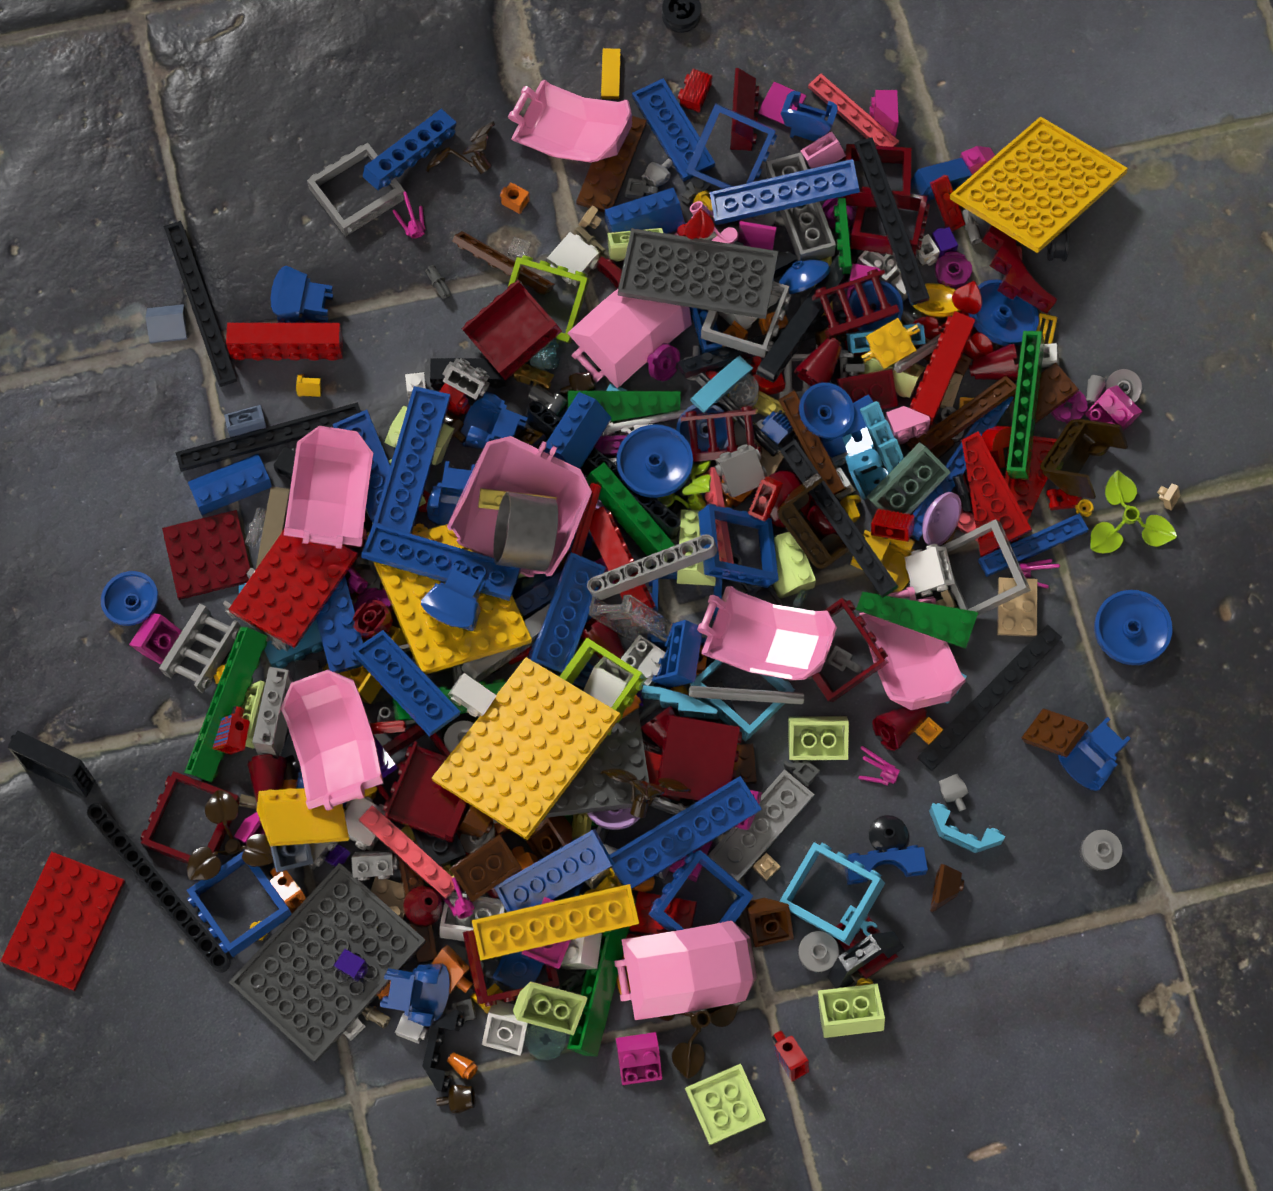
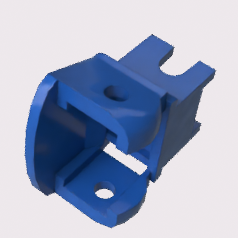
[780,91,838,142]
[271,266,333,323]
[461,392,527,449]
[426,461,475,526]
[421,563,486,631]
[1057,717,1131,791]
[380,963,450,1026]

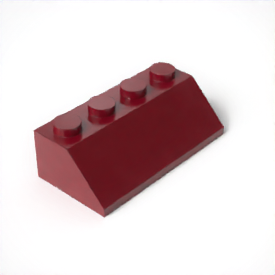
[730,68,759,151]

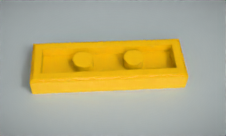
[601,48,620,99]

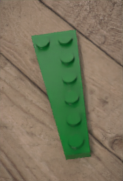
[568,391,681,422]
[856,592,978,649]

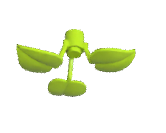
[656,460,711,511]
[1090,470,1177,554]

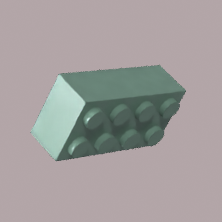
[867,442,951,514]

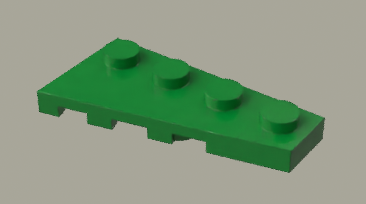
[834,198,852,274]

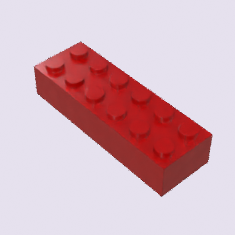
[909,311,976,430]
[226,323,343,361]
[589,506,656,625]

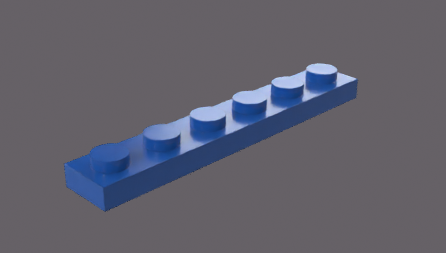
[978,513,1089,577]

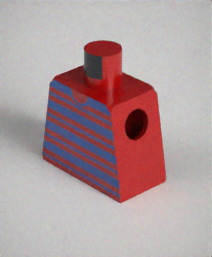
[212,706,250,754]
[772,1031,809,1082]

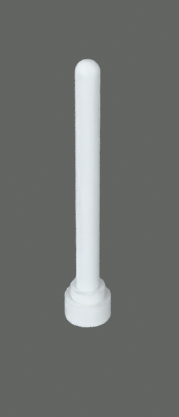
[603,409,686,436]

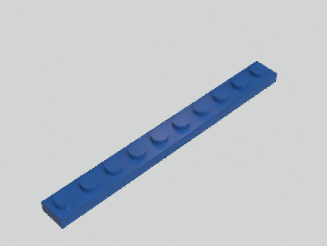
[911,396,1014,541]

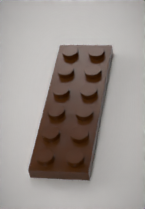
[576,116,647,213]

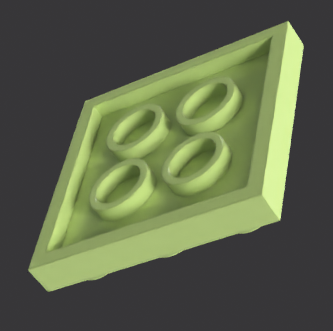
[685,1064,766,1146]

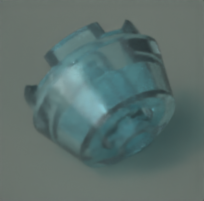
[529,337,560,372]

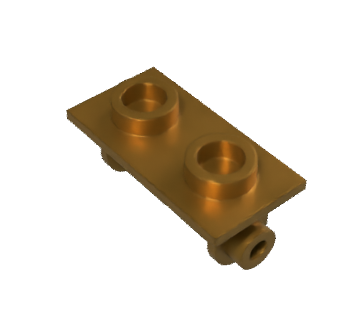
[513,364,554,390]

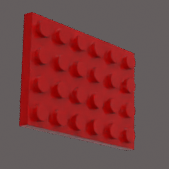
[228,528,358,648]
[0,851,125,991]

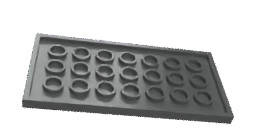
[618,228,778,319]

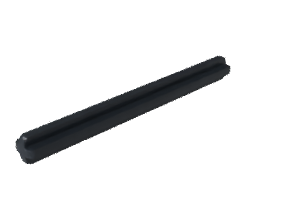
[696,372,780,457]

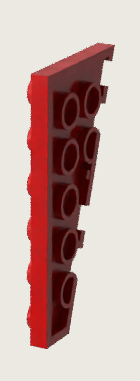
[962,431,1032,557]
[1004,436,1057,542]

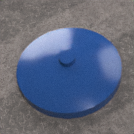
[968,280,1039,346]
[616,424,693,498]
[1094,590,1172,665]

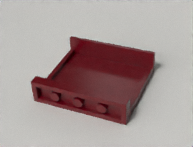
[461,280,562,380]
[657,715,742,801]
[383,741,468,842]

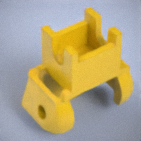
[851,530,915,593]

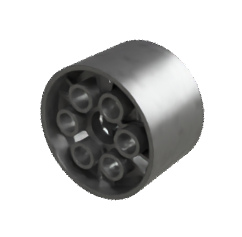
[493,492,558,572]

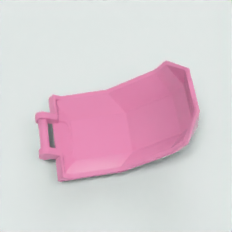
[508,80,632,163]
[568,289,692,388]
[284,426,373,549]
[697,586,837,680]
[859,586,966,710]
[281,670,383,811]
[614,921,757,1020]

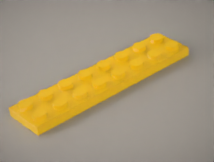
[471,884,639,961]

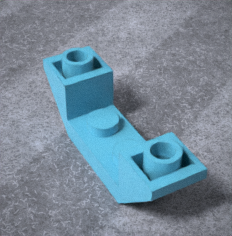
[929,803,1005,853]

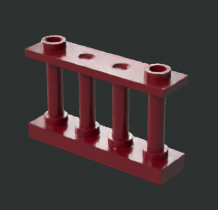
[812,269,899,339]
[681,406,763,462]

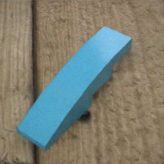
[690,355,753,413]
[860,401,904,473]
[642,685,719,720]

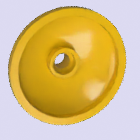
[912,283,961,318]

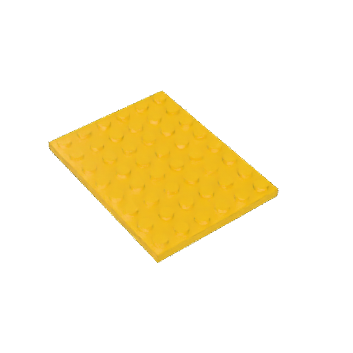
[950,116,1128,253]
[373,524,532,675]
[432,657,621,840]

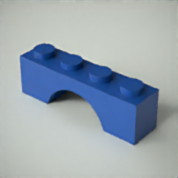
[845,845,928,885]

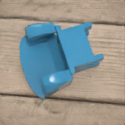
[842,427,889,500]

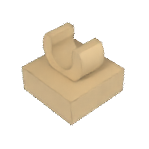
[578,205,602,229]
[1157,484,1181,511]
[936,589,957,608]
[752,853,781,881]

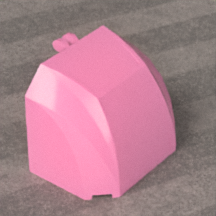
[447,436,592,577]

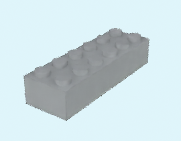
[766,152,836,261]

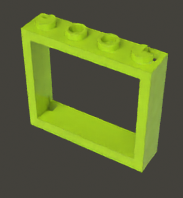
[508,255,590,344]
[559,638,647,743]

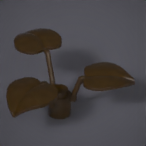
[426,121,495,174]
[601,769,691,818]
[187,790,274,881]
[658,1002,741,1079]

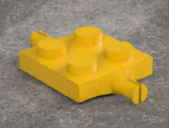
[861,318,920,369]

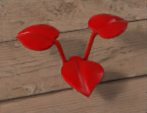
[677,208,715,239]
[912,281,993,360]

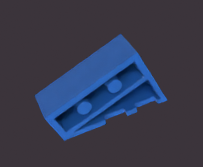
[910,158,972,202]
[652,620,702,688]

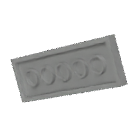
[708,769,815,882]

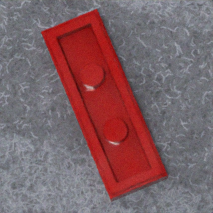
[930,175,966,232]

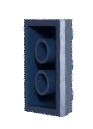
[512,567,562,621]

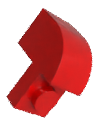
[750,356,785,395]
[981,426,1011,468]

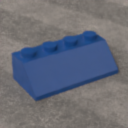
[605,187,685,234]
[543,392,611,469]
[188,454,272,515]

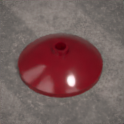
[769,471,811,528]

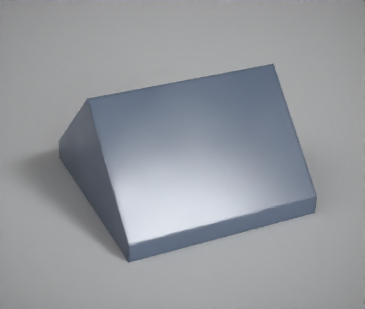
[145,304,187,343]
[224,405,267,437]
[270,844,313,872]

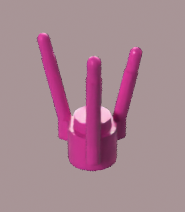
[393,191,426,238]
[1019,559,1060,588]
[858,746,900,786]
[440,877,475,919]

